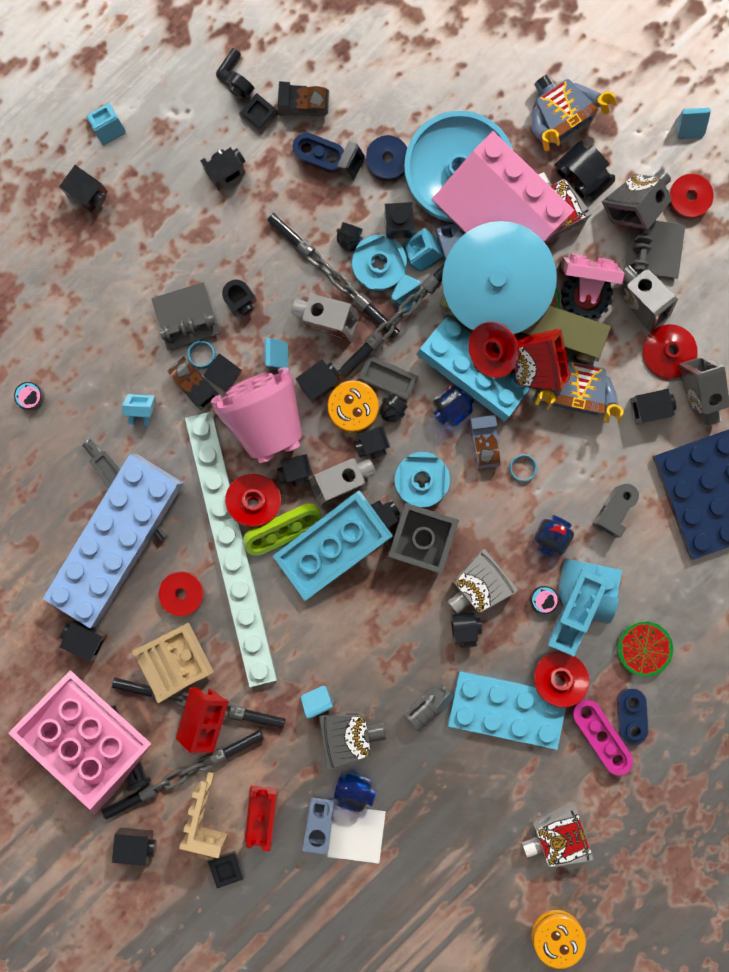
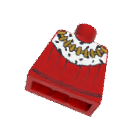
[514,328,570,390]

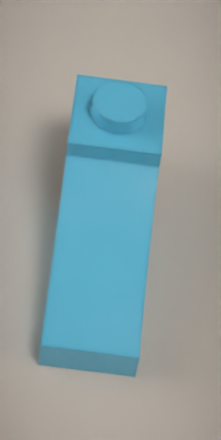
[548,569,609,656]

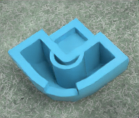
[559,559,622,624]

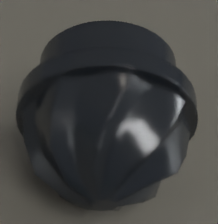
[336,222,363,250]
[380,394,408,422]

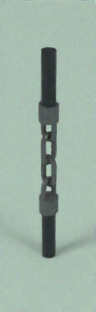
[267,213,400,339]
[337,263,445,378]
[112,677,286,729]
[102,730,265,820]

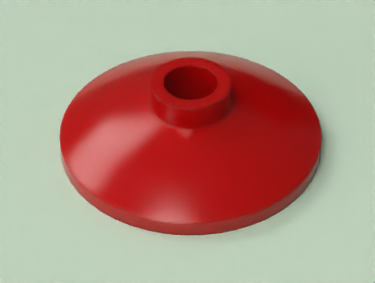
[468,322,519,378]
[642,324,698,379]
[225,474,281,527]
[534,652,590,708]

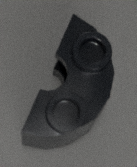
[554,141,615,203]

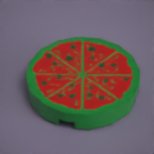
[616,621,674,677]

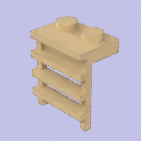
[132,623,214,703]
[179,771,228,860]

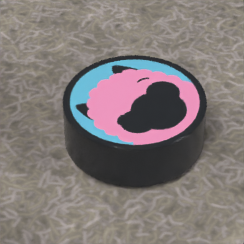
[14,382,44,410]
[530,586,559,614]

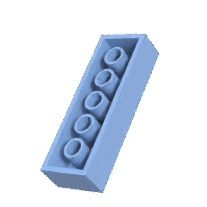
[43,454,184,628]

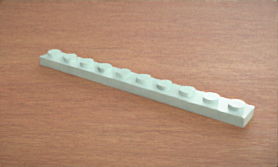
[185,411,277,687]

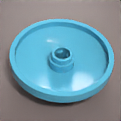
[404,111,513,222]
[442,221,557,334]

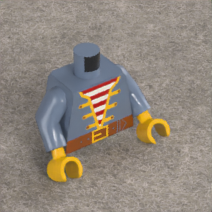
[531,75,617,151]
[535,360,624,423]

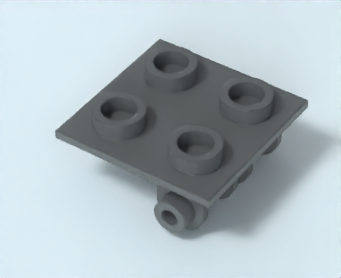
[624,220,685,279]
[151,282,220,351]

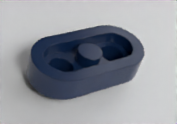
[292,133,344,173]
[617,687,648,745]

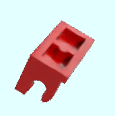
[176,687,229,753]
[244,785,278,852]

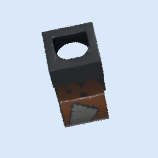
[277,81,330,116]
[167,356,219,410]

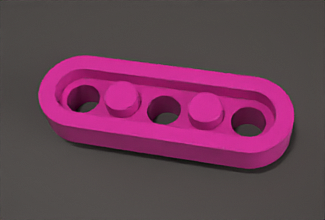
[572,699,633,775]

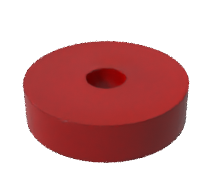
[668,174,714,220]
[158,571,204,616]

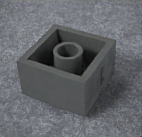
[388,503,459,574]

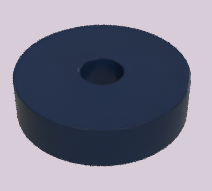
[366,135,407,181]

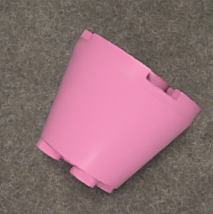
[211,367,302,463]

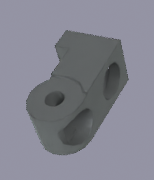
[592,484,639,538]

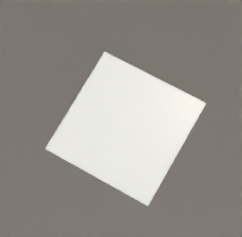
[328,805,386,864]

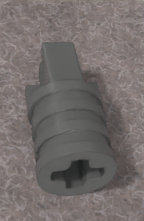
[403,683,454,732]

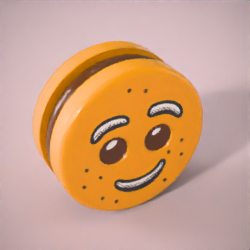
[327,381,379,433]
[531,910,586,969]

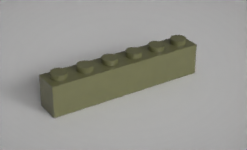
[440,293,611,364]

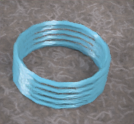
[187,341,215,369]
[510,454,537,482]

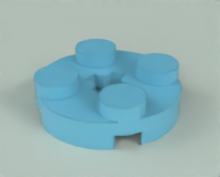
[352,235,407,291]
[394,452,450,508]

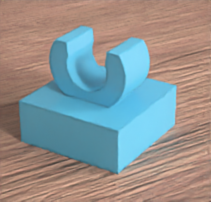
[122,394,156,426]

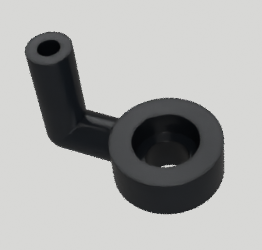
[216,48,255,99]

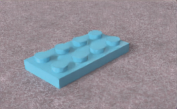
[416,315,531,421]
[273,491,393,601]
[447,671,566,750]

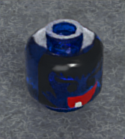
[432,386,474,427]
[533,515,574,558]
[333,773,376,814]

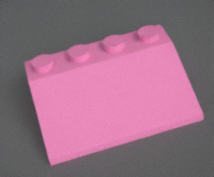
[432,131,574,243]
[8,670,152,815]

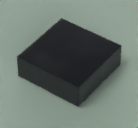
[239,93,278,133]
[337,141,365,180]
[203,354,242,392]
[208,850,244,888]

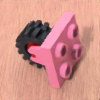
[561,253,624,320]

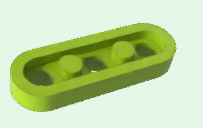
[243,503,323,556]

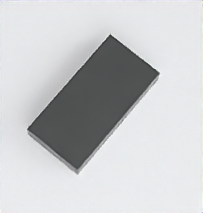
[357,354,419,402]

